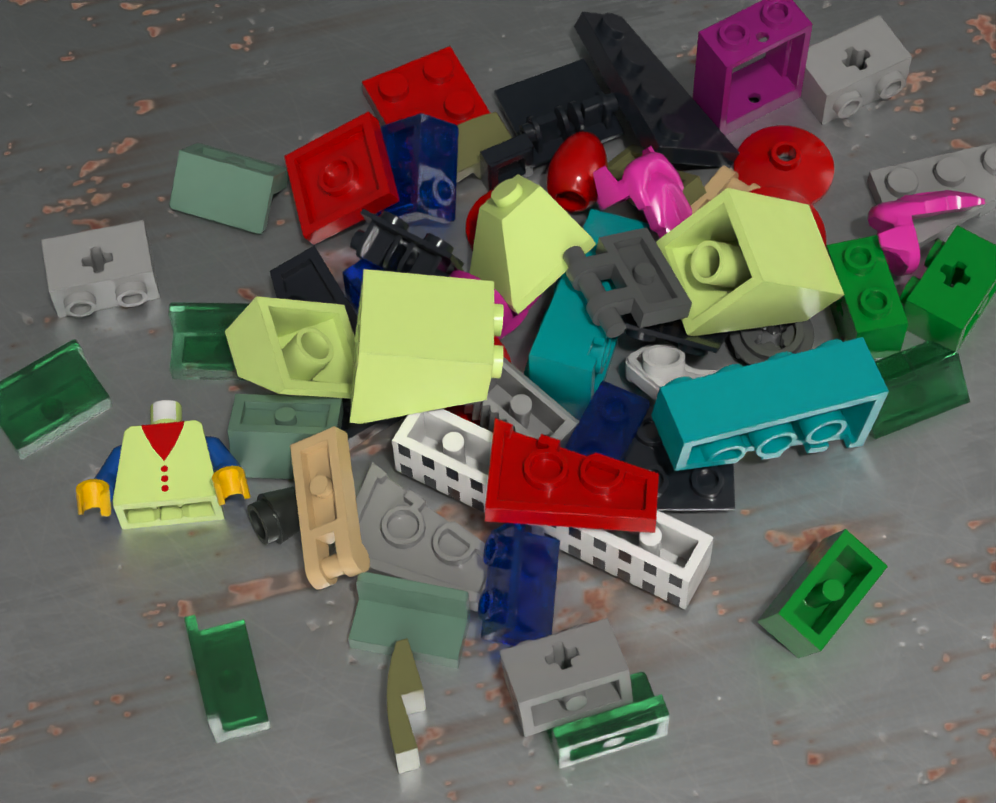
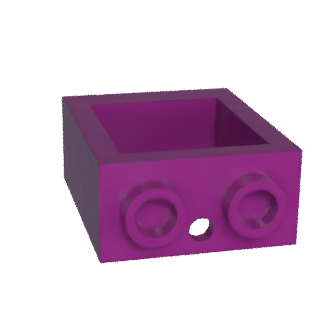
[692,0,813,136]

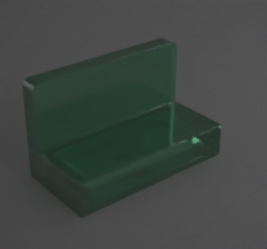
[168,302,250,381]
[0,339,113,460]
[869,341,970,439]
[184,615,271,743]
[546,672,670,769]

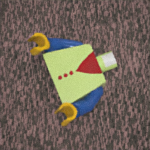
[76,400,251,529]

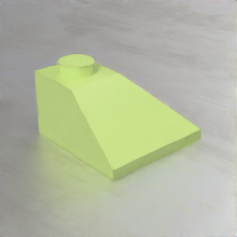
[469,174,596,314]
[225,296,355,399]

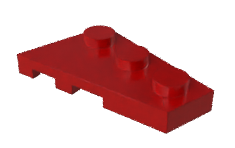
[485,418,659,533]

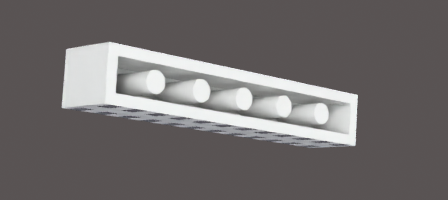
[392,409,714,610]

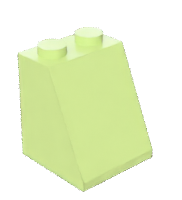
[656,188,844,336]
[350,269,504,424]

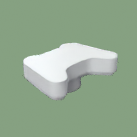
[626,338,717,401]

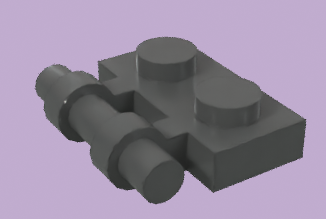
[563,227,692,338]

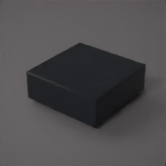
[480,133,533,192]

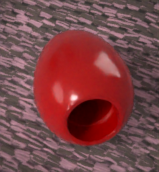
[546,132,608,212]

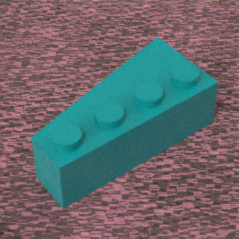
[524,209,650,423]
[651,337,889,471]

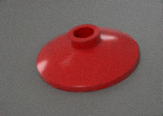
[733,125,834,205]

